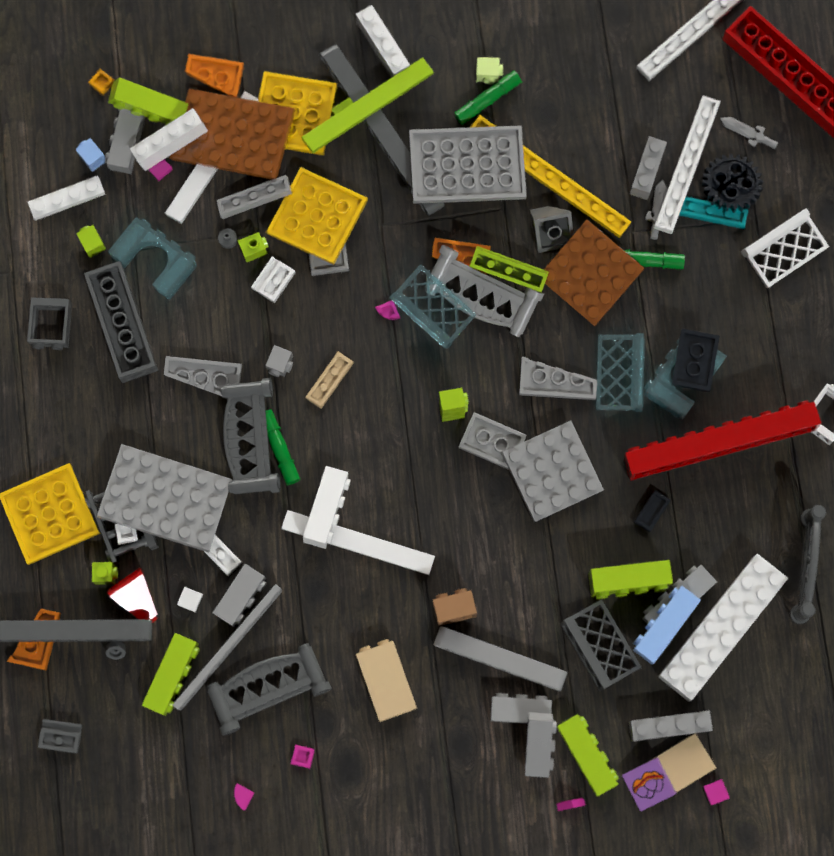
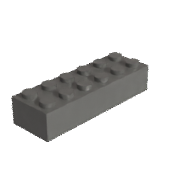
[84,261,159,383]

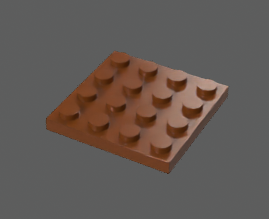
[544,220,645,326]

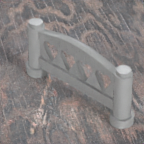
[425,245,544,337]

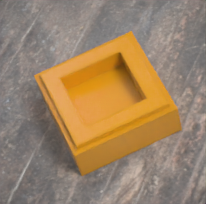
[88,69,115,95]

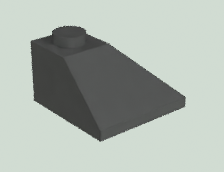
[530,206,574,253]

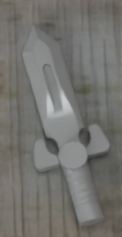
[721,117,778,149]
[646,180,667,240]

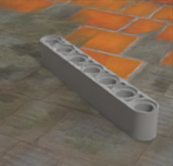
[433,626,567,691]

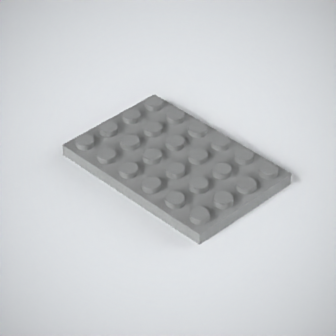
[409,126,527,204]
[97,444,232,552]

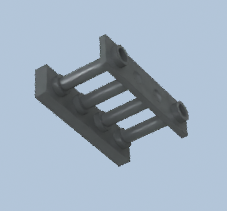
[85,490,159,565]

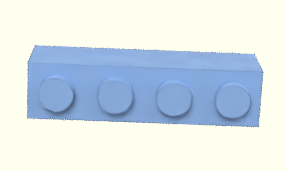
[633,586,701,664]

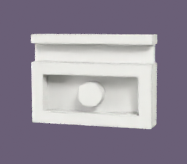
[251,256,295,303]

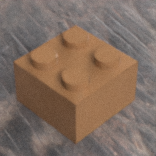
[433,588,477,626]

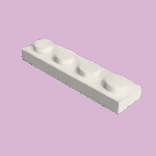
[28,176,105,221]

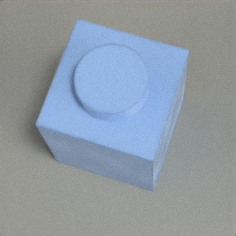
[76,138,105,172]

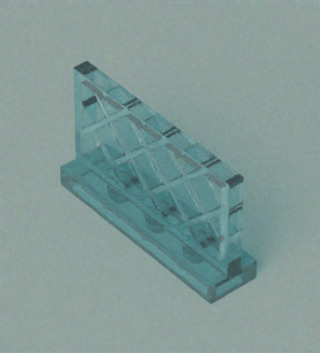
[389,264,477,349]
[596,333,645,412]

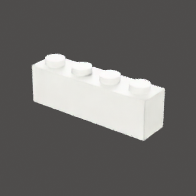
[356,5,410,78]
[130,109,208,171]
[303,466,351,549]

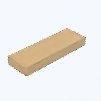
[305,352,354,409]

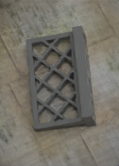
[560,599,641,692]

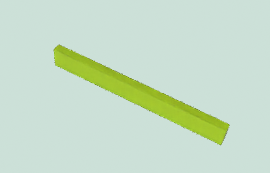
[302,58,434,153]

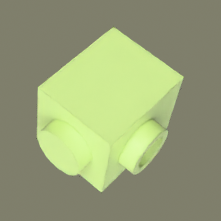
[476,57,503,84]

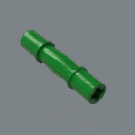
[454,70,522,125]
[624,249,685,270]
[266,409,301,485]

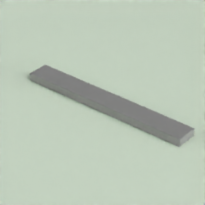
[173,584,282,710]

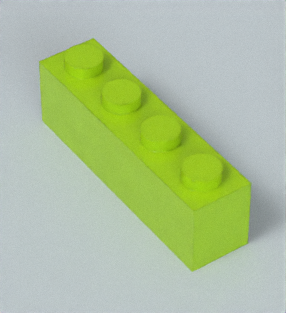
[108,77,188,126]
[470,246,549,292]
[142,633,200,716]
[557,714,619,796]

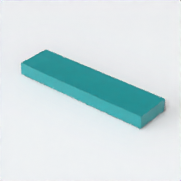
[679,197,748,229]

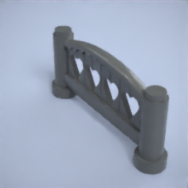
[221,378,281,494]
[789,505,826,624]
[207,643,332,736]

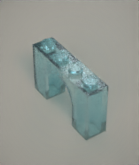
[108,217,197,300]
[644,337,727,421]

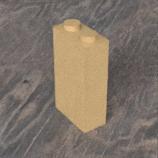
[356,639,417,722]

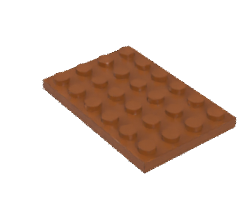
[169,89,295,180]

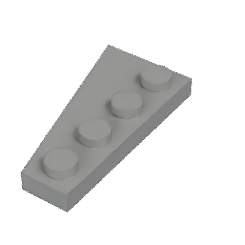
[164,356,242,396]
[519,357,597,400]

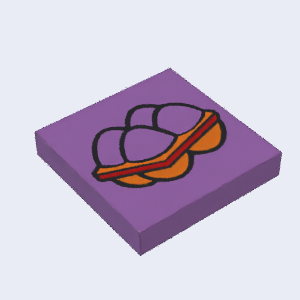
[622,757,676,811]

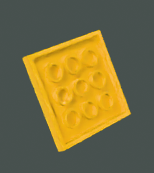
[258,72,337,155]
[266,167,368,265]
[0,463,100,565]

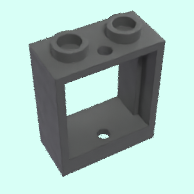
[27,297,72,350]

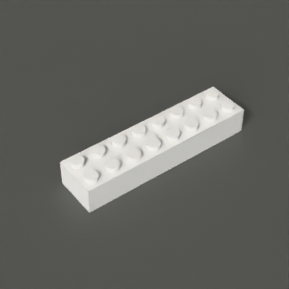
[658,554,788,702]

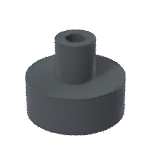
[218,229,238,249]
[106,641,126,660]

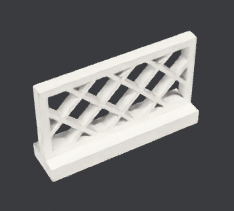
[740,208,829,288]

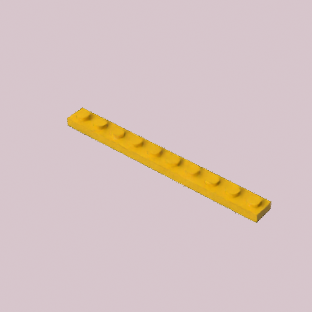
[470,115,631,238]

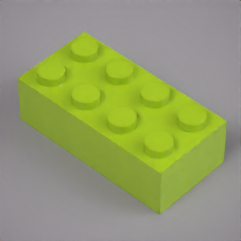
[588,560,673,599]

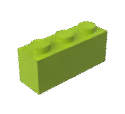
[439,388,469,422]

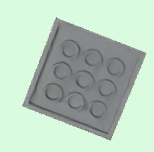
[501,421,604,522]

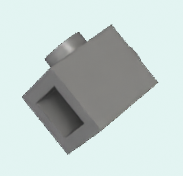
[266,345,293,377]

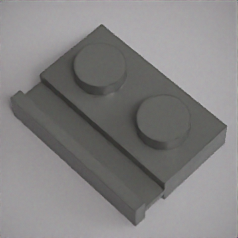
[38,719,83,754]

